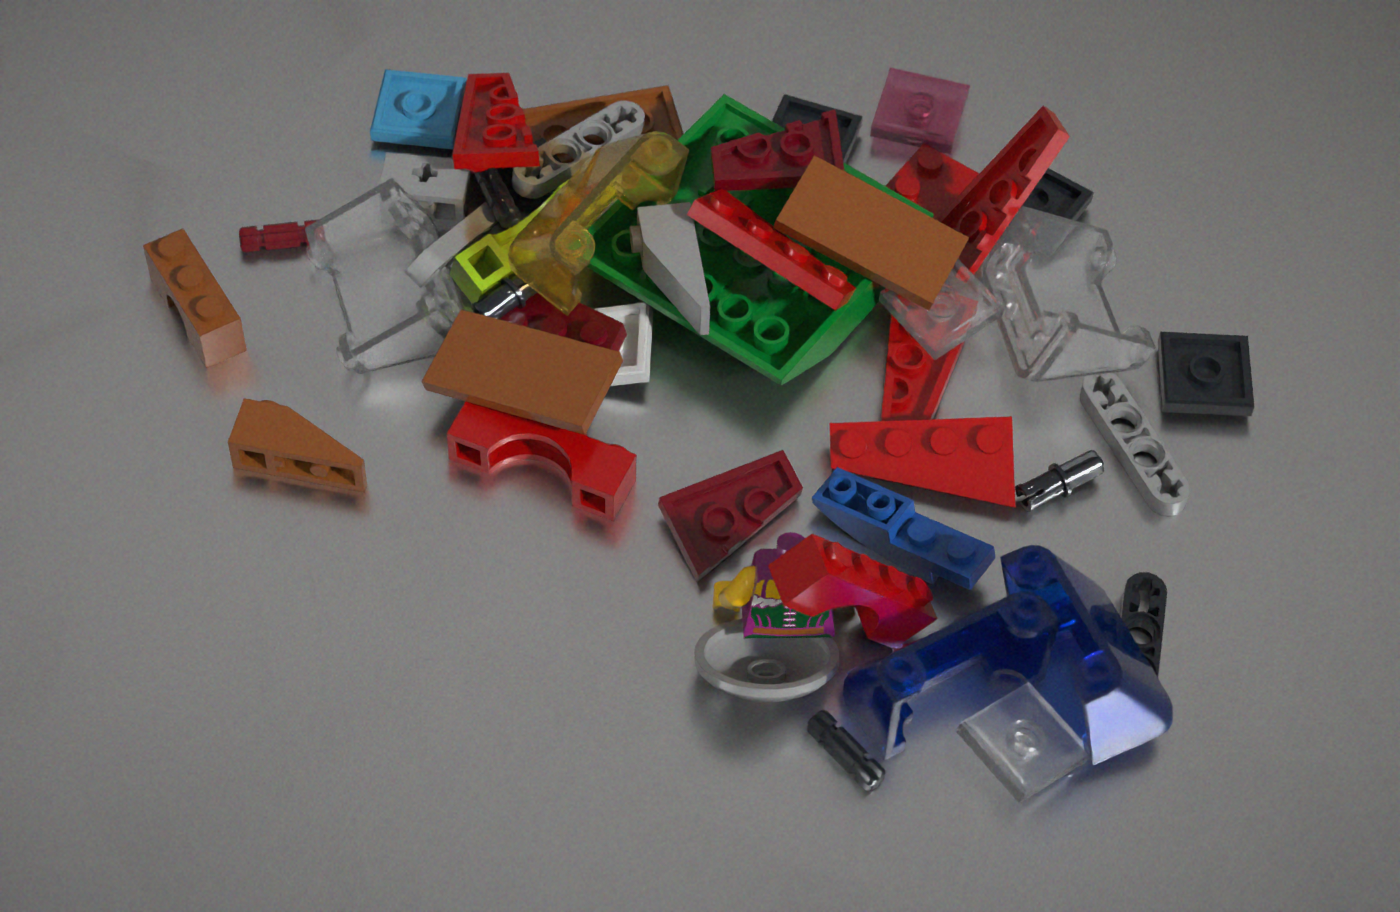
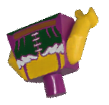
[712,532,855,638]

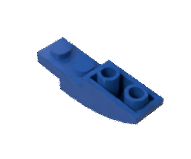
[812,467,996,590]

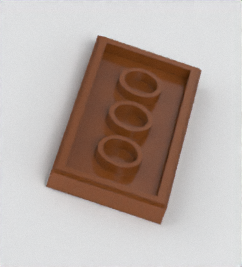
[523,85,684,170]
[773,155,969,311]
[421,309,623,435]

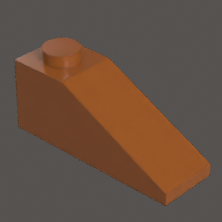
[228,398,367,493]

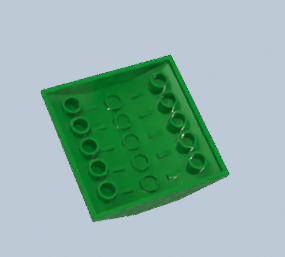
[567,94,934,386]

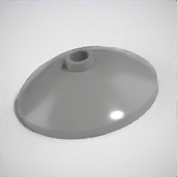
[694,619,839,703]

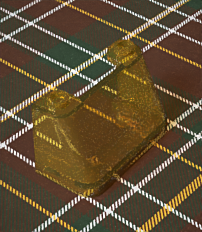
[508,131,689,315]

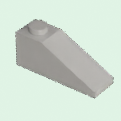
[630,202,710,335]

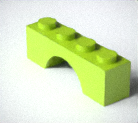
[449,163,619,303]

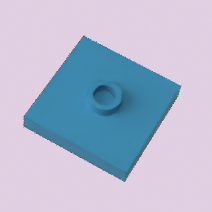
[370,69,467,149]

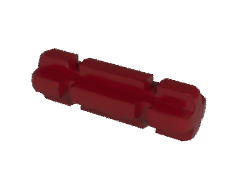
[239,219,325,253]

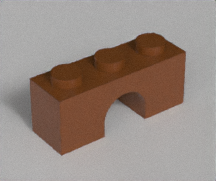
[143,228,247,368]

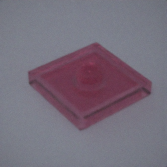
[870,67,970,154]

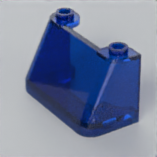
[1000,545,1173,765]
[843,591,1060,760]

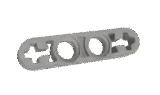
[511,101,645,199]
[404,201,499,288]
[1080,369,1190,516]

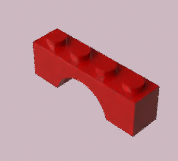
[447,402,637,522]
[768,534,938,649]

